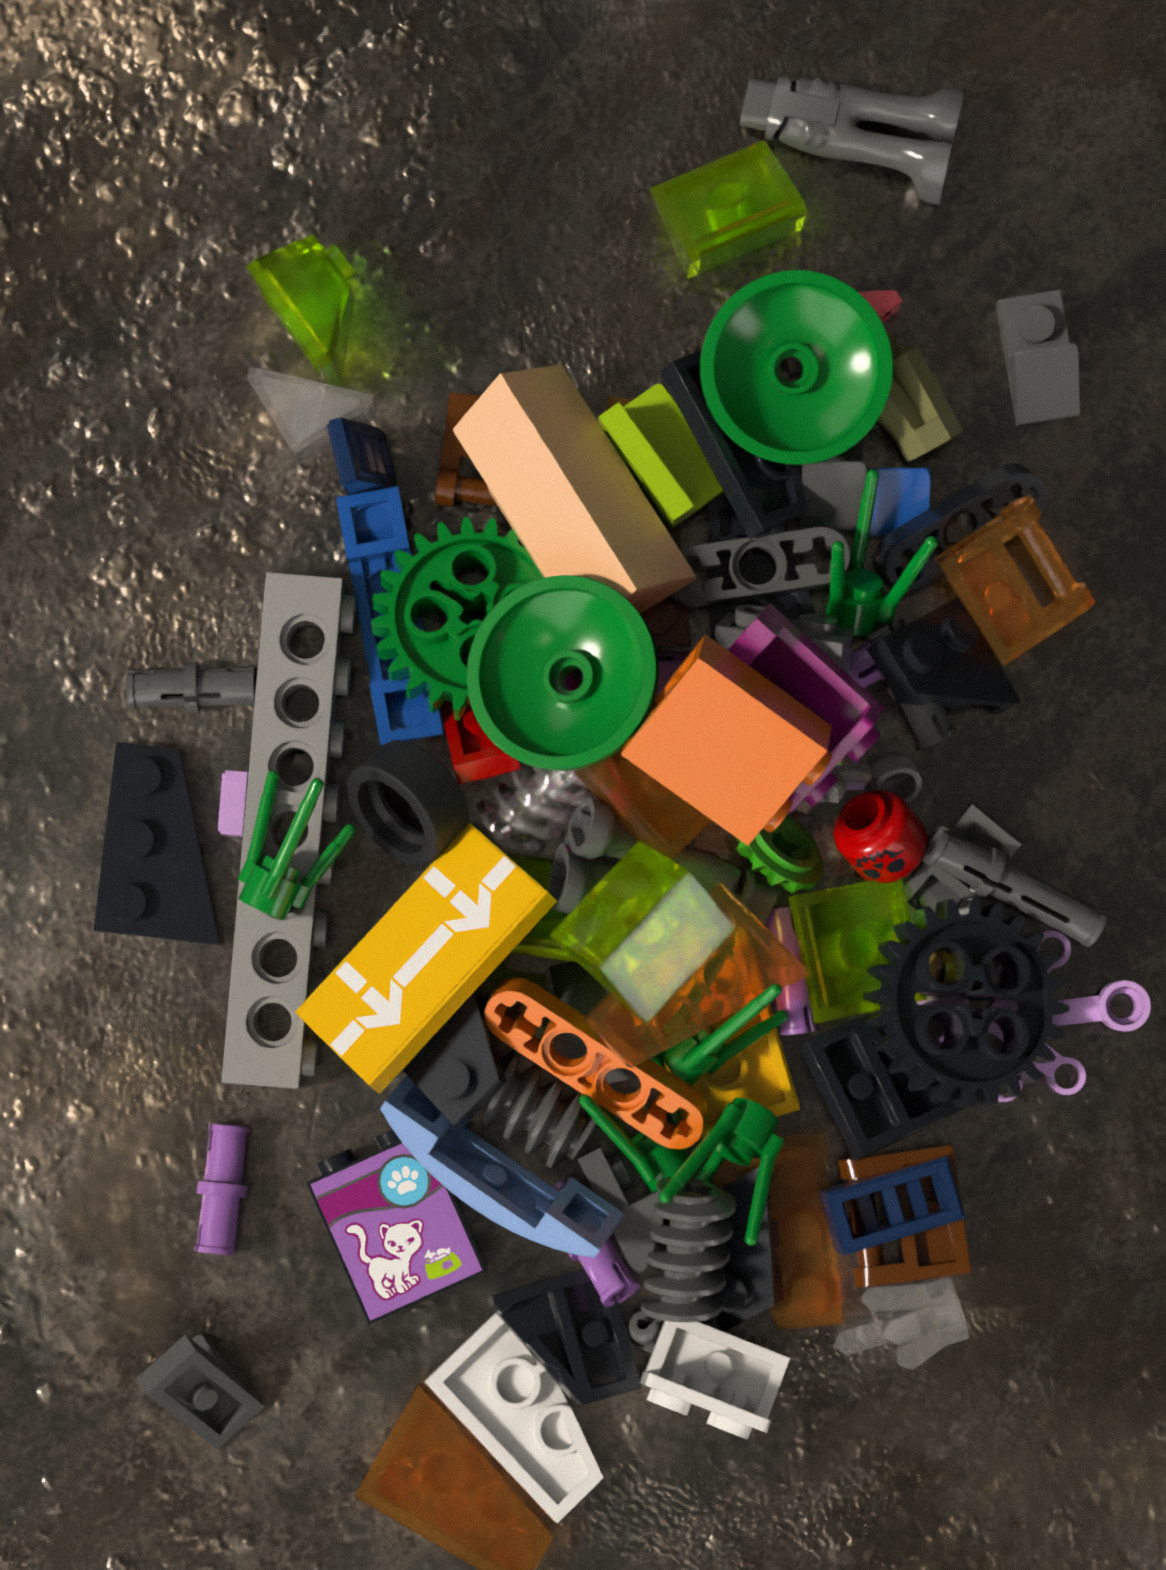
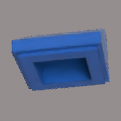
[866,468,931,537]

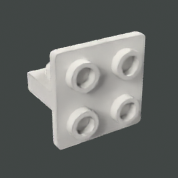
[640,1321,790,1440]

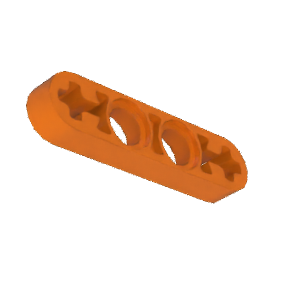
[484,977,708,1149]

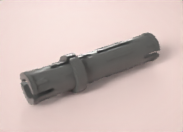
[922,826,1107,947]

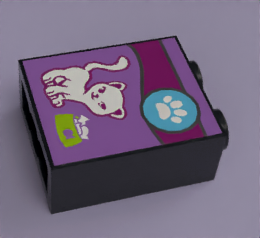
[306,1129,489,1325]

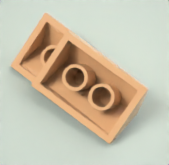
[453,364,697,613]

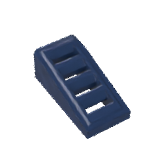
[327,417,397,495]
[818,1155,966,1256]

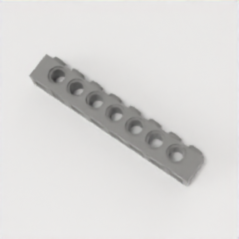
[221,572,356,1089]

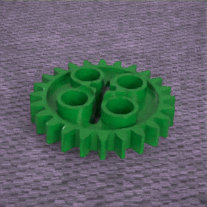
[371,517,544,721]

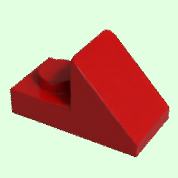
[440,700,521,785]

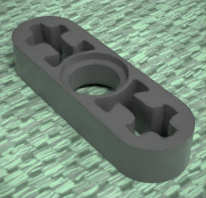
[671,527,850,607]

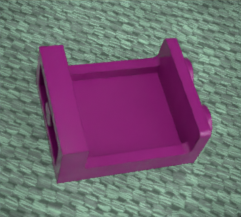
[727,603,885,814]

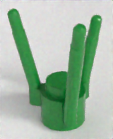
[825,469,938,636]
[238,770,356,920]
[657,936,788,1086]
[579,1024,695,1192]
[659,1098,785,1246]

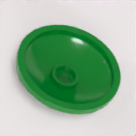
[700,270,893,465]
[467,575,659,771]

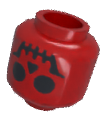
[833,789,928,884]

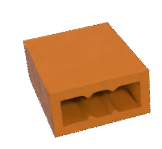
[621,634,832,846]

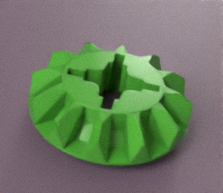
[734,814,824,894]

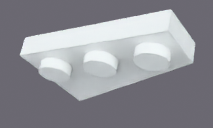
[423,1313,604,1523]

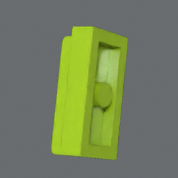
[598,383,724,529]

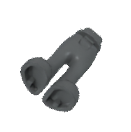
[740,74,966,206]
[547,797,778,932]

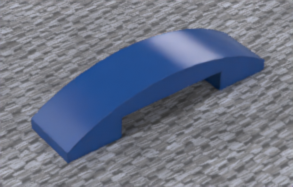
[336,486,444,746]

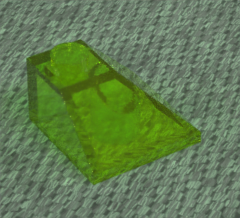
[246,234,356,391]

